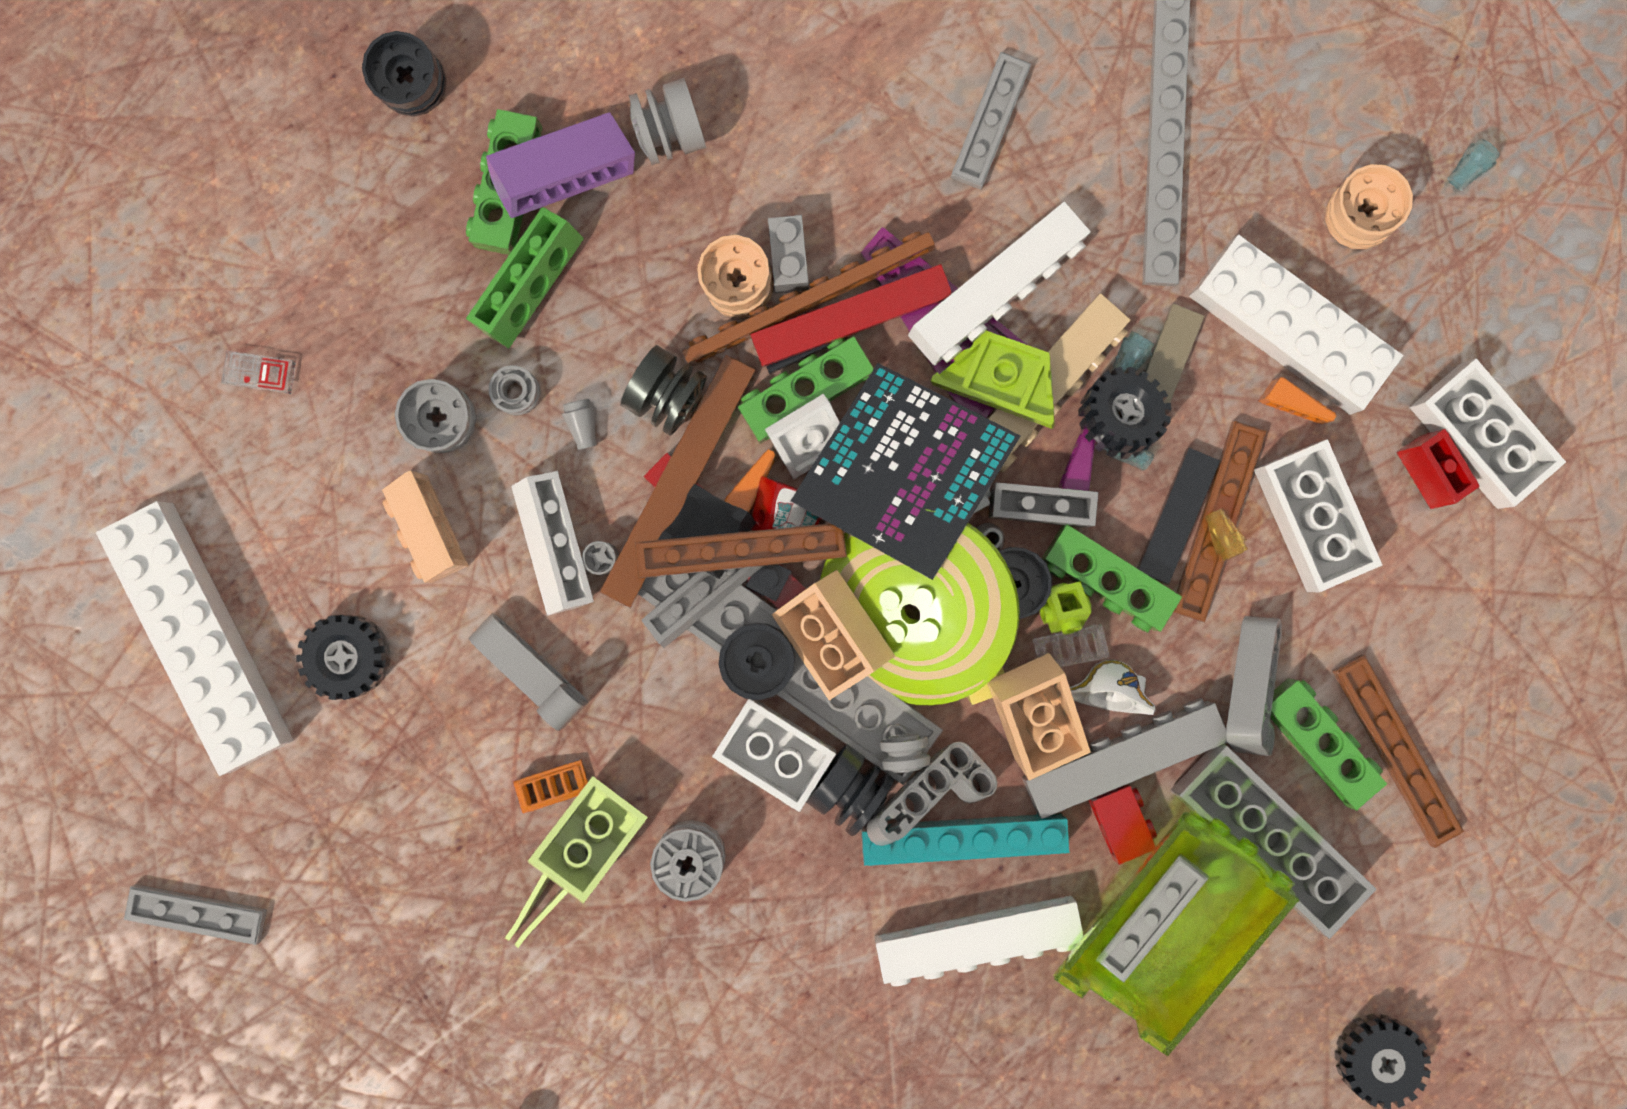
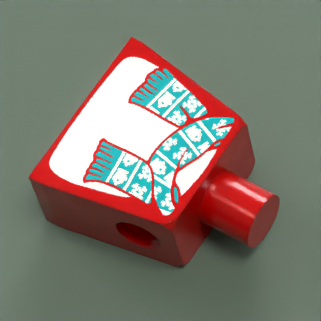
[752,476,821,531]

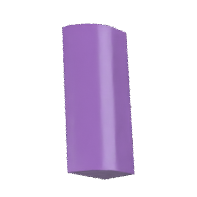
[486,112,635,218]

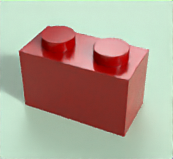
[1396,428,1480,509]
[1088,784,1157,865]

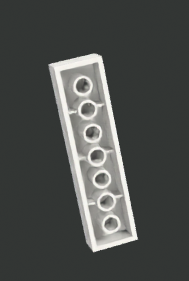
[96,501,294,776]

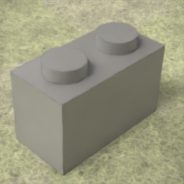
[768,215,809,293]

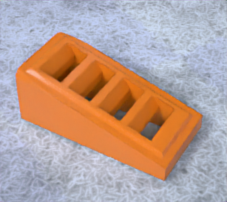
[1258,377,1337,424]
[725,449,776,514]
[513,759,588,814]

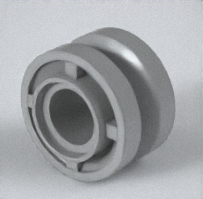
[489,365,541,416]
[880,734,931,773]

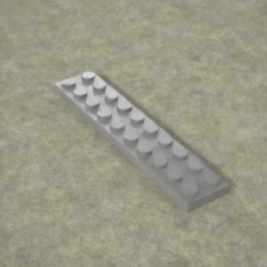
[638,572,943,785]

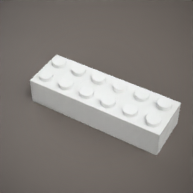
[1189,235,1404,415]

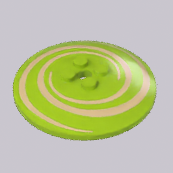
[820,509,1020,705]

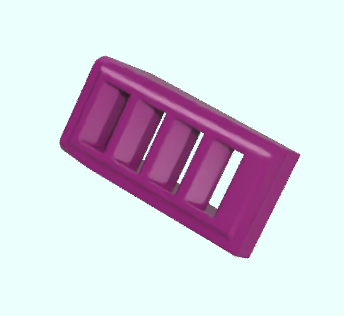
[1058,428,1095,491]

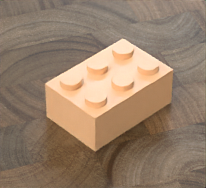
[772,570,895,700]
[987,653,1091,781]

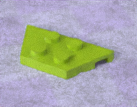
[931,331,1055,429]

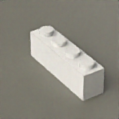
[511,471,594,616]

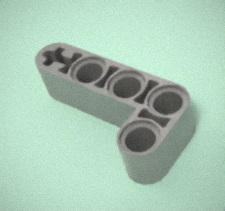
[469,613,588,731]
[1226,616,1282,756]
[867,742,997,846]

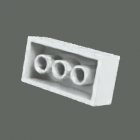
[1409,358,1566,509]
[1254,439,1382,592]

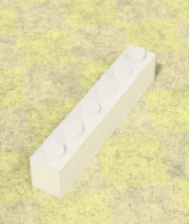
[908,202,1091,366]
[874,895,1085,986]

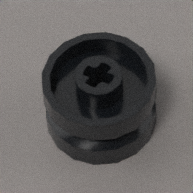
[718,623,795,700]

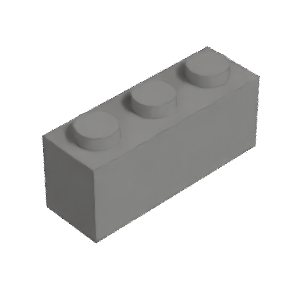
[988,482,1098,528]

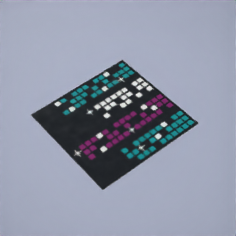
[790,363,1021,580]

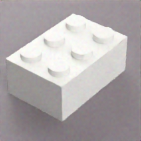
[712,699,836,812]

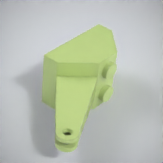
[505,776,648,948]

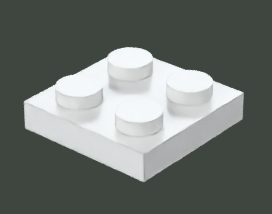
[765,394,840,479]

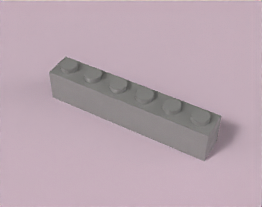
[1022,698,1228,819]

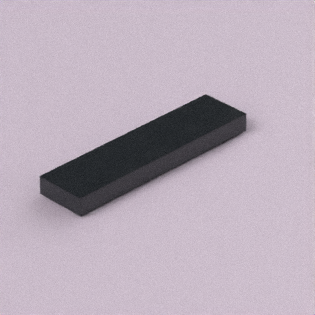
[1137,448,1220,584]

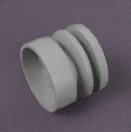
[629,78,706,165]
[395,379,477,454]
[650,820,726,902]

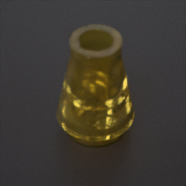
[1205,508,1248,561]

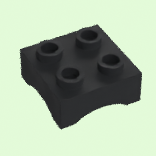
[658,484,756,579]

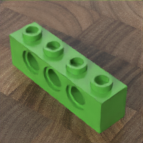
[466,109,542,255]
[466,207,584,349]
[738,336,874,444]
[1041,525,1182,633]
[1270,678,1387,811]

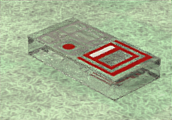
[221,350,296,394]

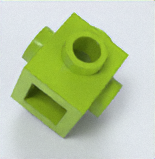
[1039,581,1091,635]

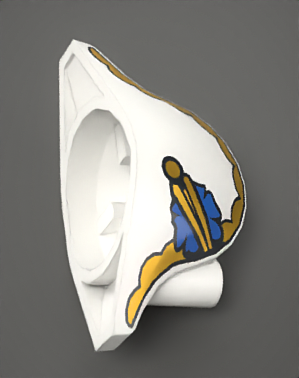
[1070,660,1155,715]

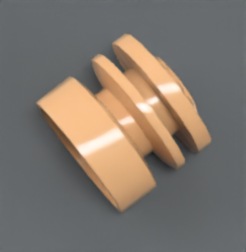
[1325,164,1413,249]
[697,235,775,319]

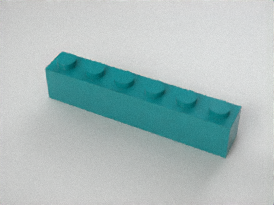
[861,813,1070,866]

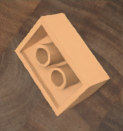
[382,471,469,583]

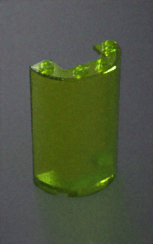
[1054,811,1299,1057]

